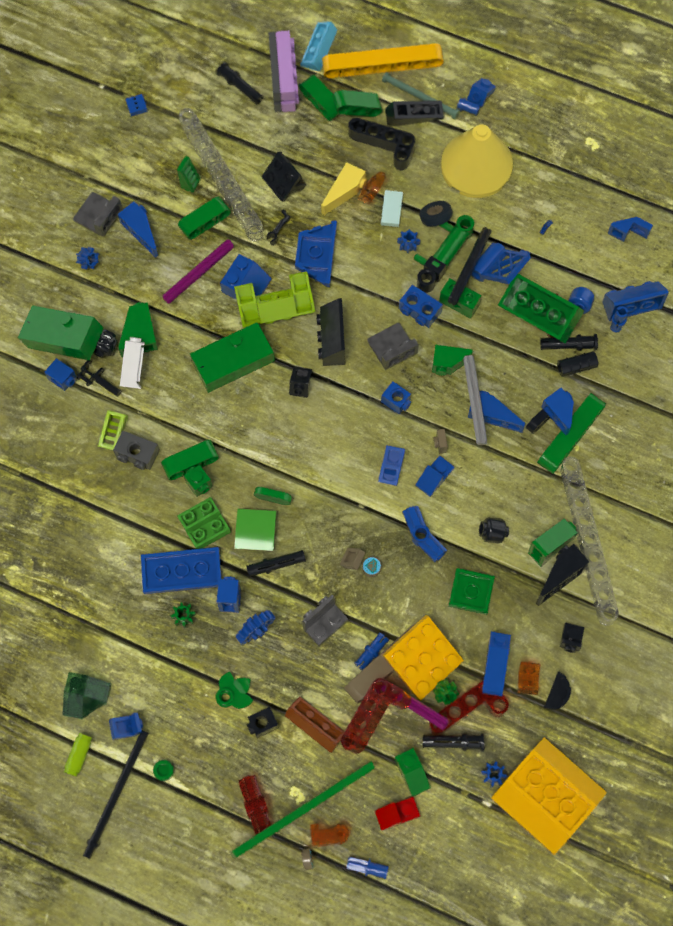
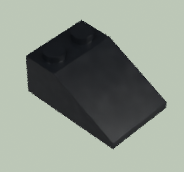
[536,544,589,606]

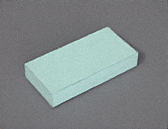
[381,190,403,227]

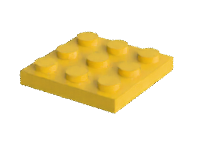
[382,615,464,701]

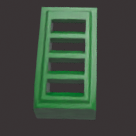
[177,156,200,193]

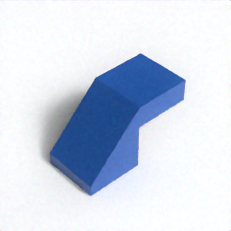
[608,217,653,242]

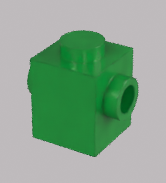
[184,465,213,497]

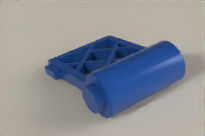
[471,243,531,284]

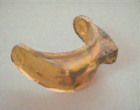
[357,171,386,204]

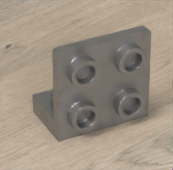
[73,192,123,237]
[367,323,418,370]
[302,595,348,647]

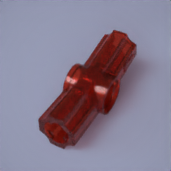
[238,775,274,836]

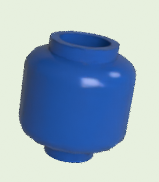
[568,287,594,314]

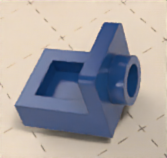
[467,78,496,107]
[109,712,143,740]

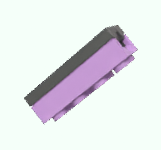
[268,31,299,113]

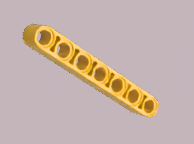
[322,43,444,78]

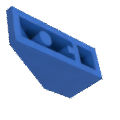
[117,201,158,258]
[468,391,525,433]
[482,632,511,696]

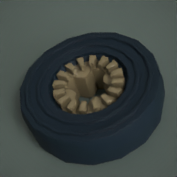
[420,201,453,227]

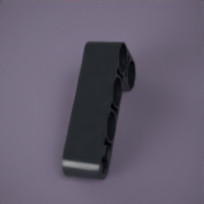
[348,118,415,170]

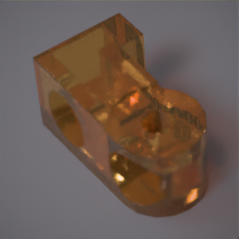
[310,824,349,848]

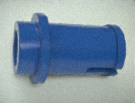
[457,98,481,116]

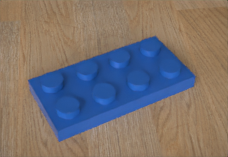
[141,547,222,594]

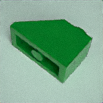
[432,345,473,376]
[394,748,431,797]

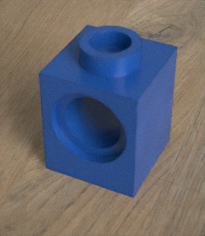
[44,358,77,391]
[381,381,411,414]

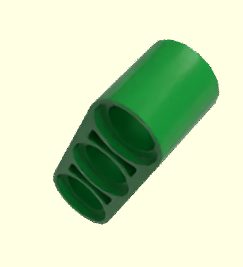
[299,74,340,121]
[333,90,382,117]
[178,196,231,240]
[161,440,219,481]

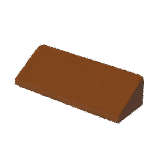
[285,696,347,753]

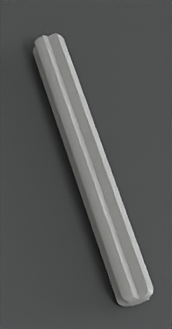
[464,355,487,445]

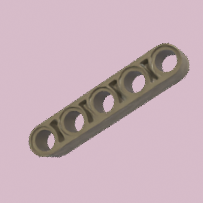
[344,624,415,704]

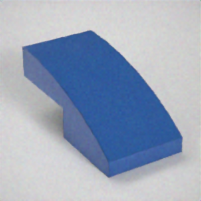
[378,445,405,486]

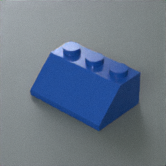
[602,281,669,321]

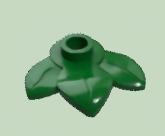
[215,672,253,709]

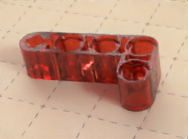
[341,678,411,754]
[429,681,509,735]

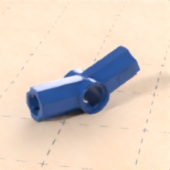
[402,506,447,562]

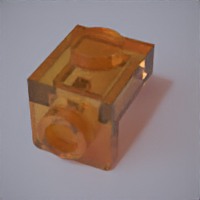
[517,662,540,695]

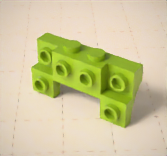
[234,271,315,328]

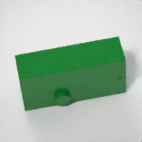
[498,274,584,344]
[18,305,104,361]
[190,322,275,393]

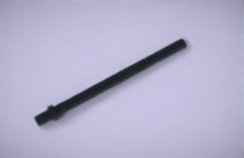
[83,730,149,859]

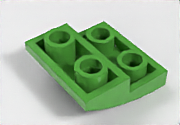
[177,497,231,549]
[235,509,276,551]

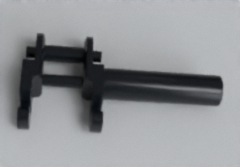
[77,360,121,397]

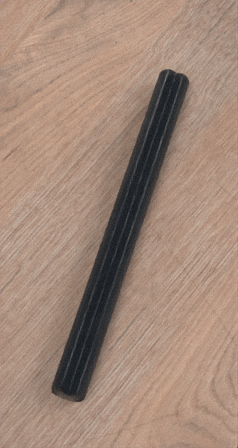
[448,227,491,305]

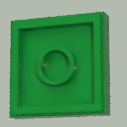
[448,568,495,615]

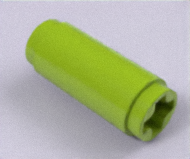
[64,733,92,777]

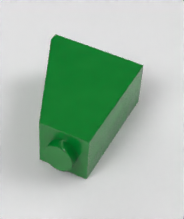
[118,302,158,357]
[528,519,578,567]

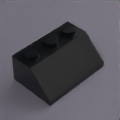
[316,298,345,366]

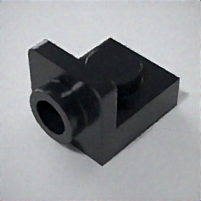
[289,366,312,398]
[559,623,585,653]

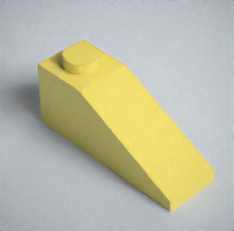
[321,162,367,215]

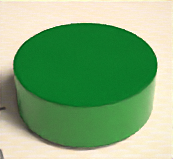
[153,760,174,781]

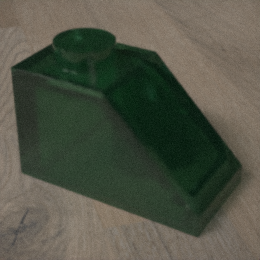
[62,672,111,719]

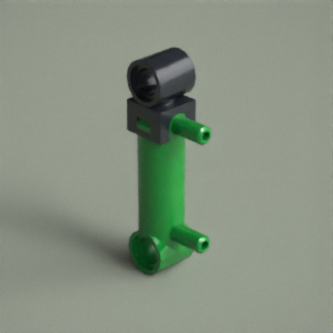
[414,215,474,293]

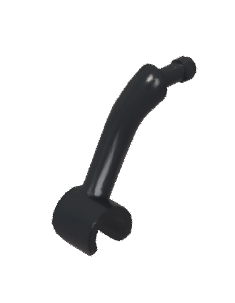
[267,209,291,246]

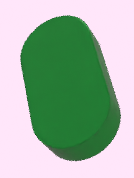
[253,487,292,505]

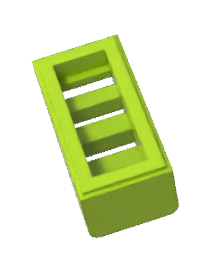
[98,410,127,451]

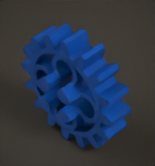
[236,610,275,645]

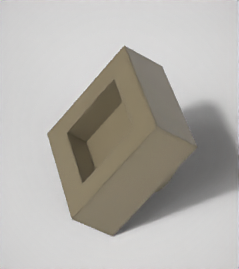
[433,429,447,454]
[340,547,365,570]

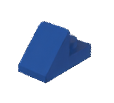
[415,456,454,497]

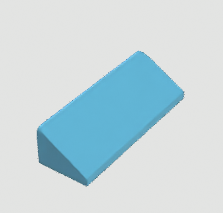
[300,21,337,71]

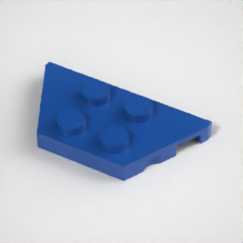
[295,220,337,287]

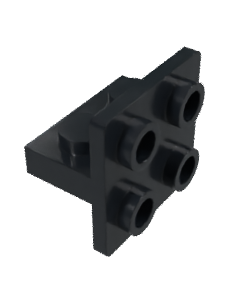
[262,151,306,202]

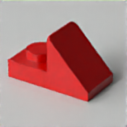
[375,797,420,831]

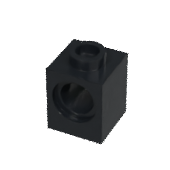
[246,707,279,738]

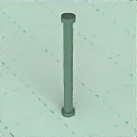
[382,72,460,120]

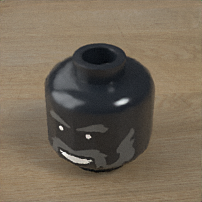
[93,329,118,358]

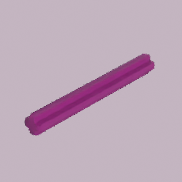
[162,239,234,304]

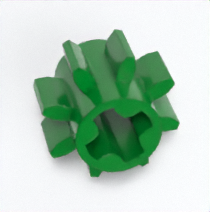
[170,602,196,628]
[433,679,460,705]

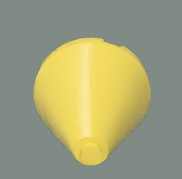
[441,124,513,198]

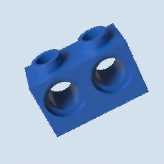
[399,285,443,328]
[217,577,241,613]

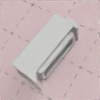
[120,337,145,389]

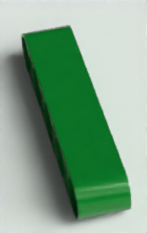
[537,393,607,474]

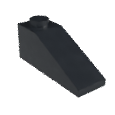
[385,101,444,126]

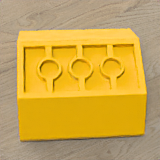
[491,737,607,855]

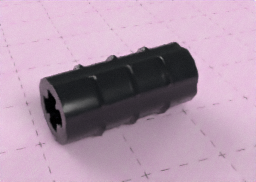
[557,351,599,377]

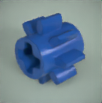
[397,229,420,253]
[76,247,99,270]
[481,761,507,788]

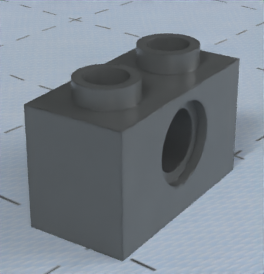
[113,431,160,470]

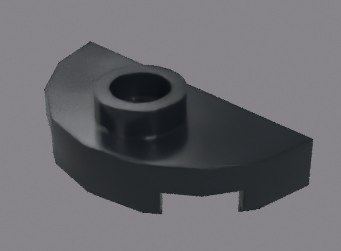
[543,671,571,711]

